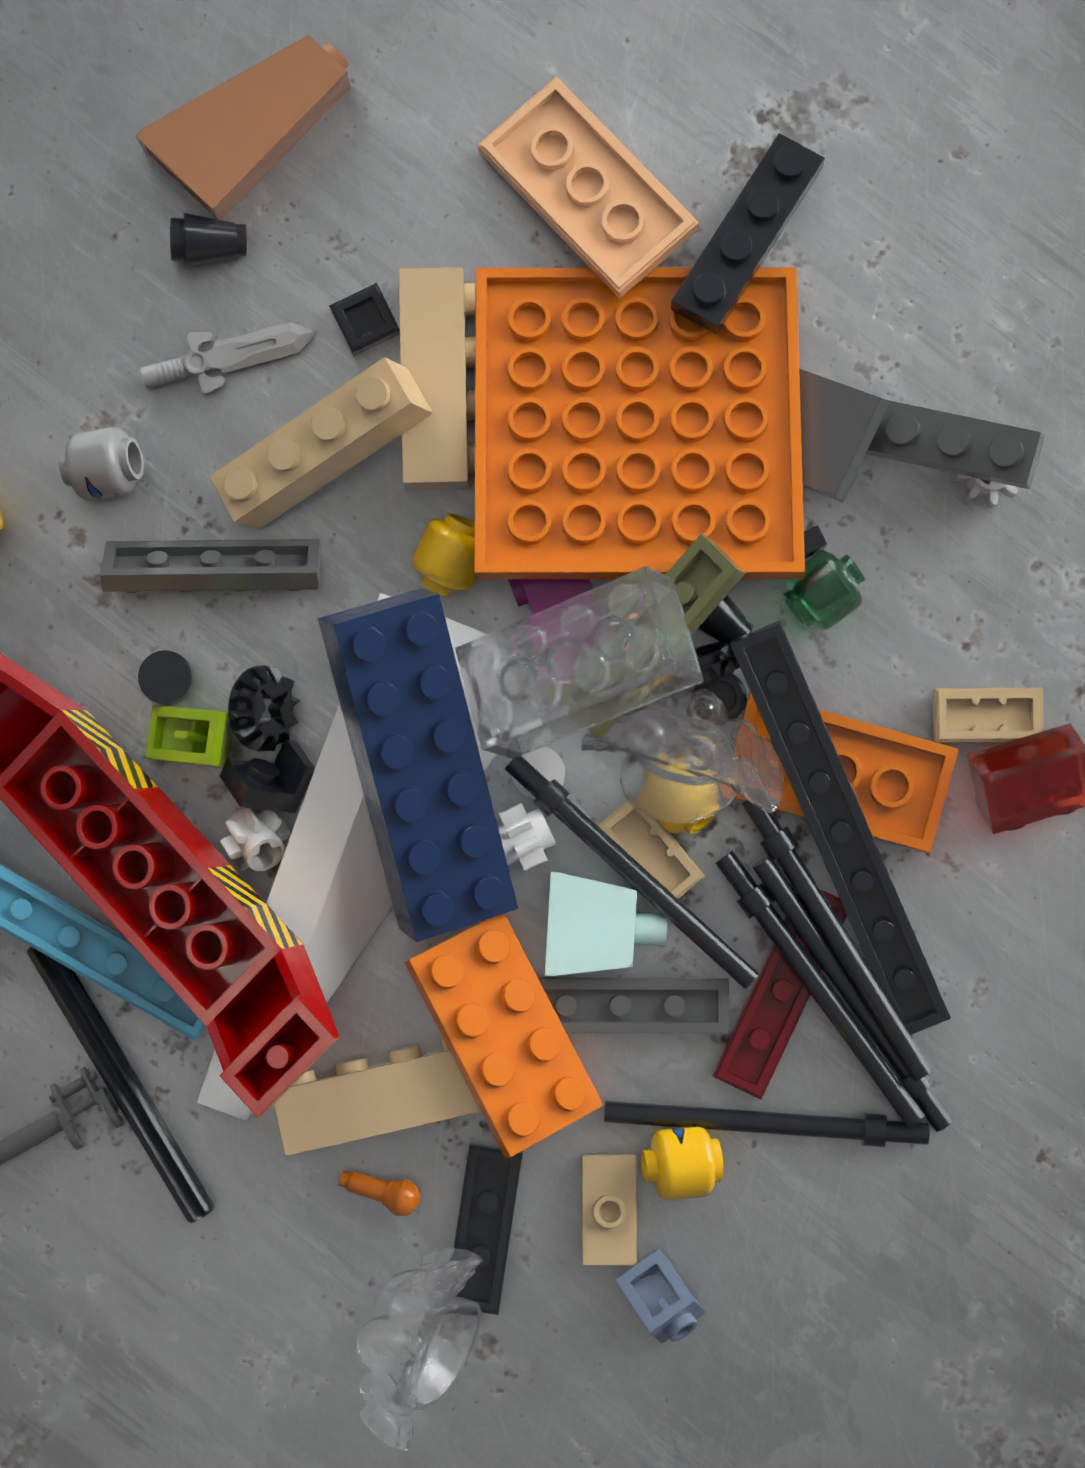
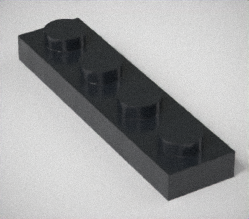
[671,133,825,335]

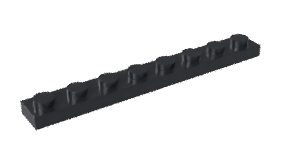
[730,620,951,1035]

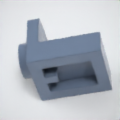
[615,1248,705,1343]

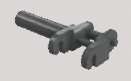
[0,1067,124,1165]

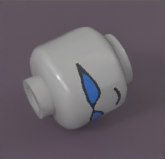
[59,427,144,501]

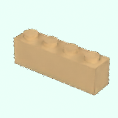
[399,267,476,490]
[209,357,433,529]
[274,1039,481,1156]

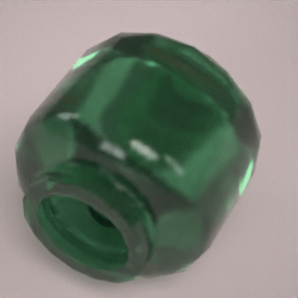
[782,550,865,630]

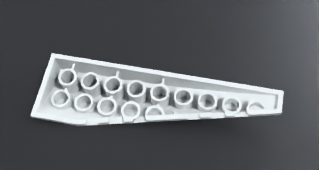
[197,593,534,1121]

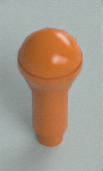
[338,1170,421,1216]

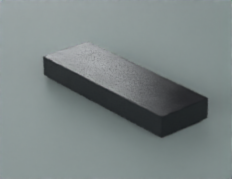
[445,1143,523,1315]

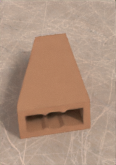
[136,35,351,220]

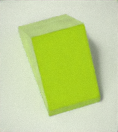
[145,705,233,769]

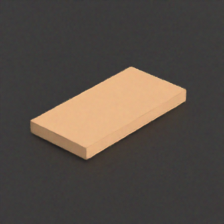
[477,76,699,299]

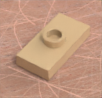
[932,687,1044,743]
[598,793,705,899]
[582,1154,637,1265]

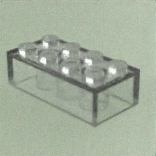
[455,566,704,759]

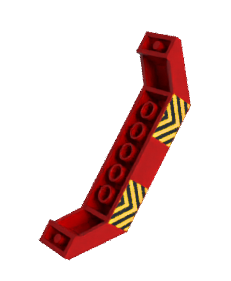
[0,653,340,1118]

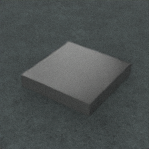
[799,369,889,502]

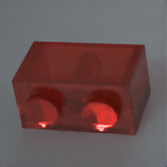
[967,723,1085,834]

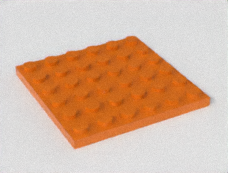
[474,267,805,579]

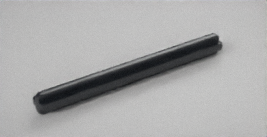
[27,946,214,1223]

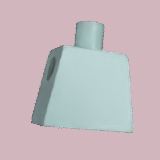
[545,872,668,976]

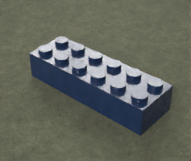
[318,588,519,942]

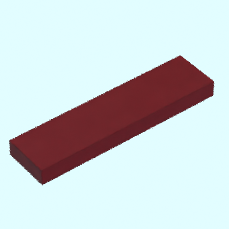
[711,889,847,1100]

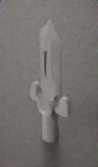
[141,322,317,394]

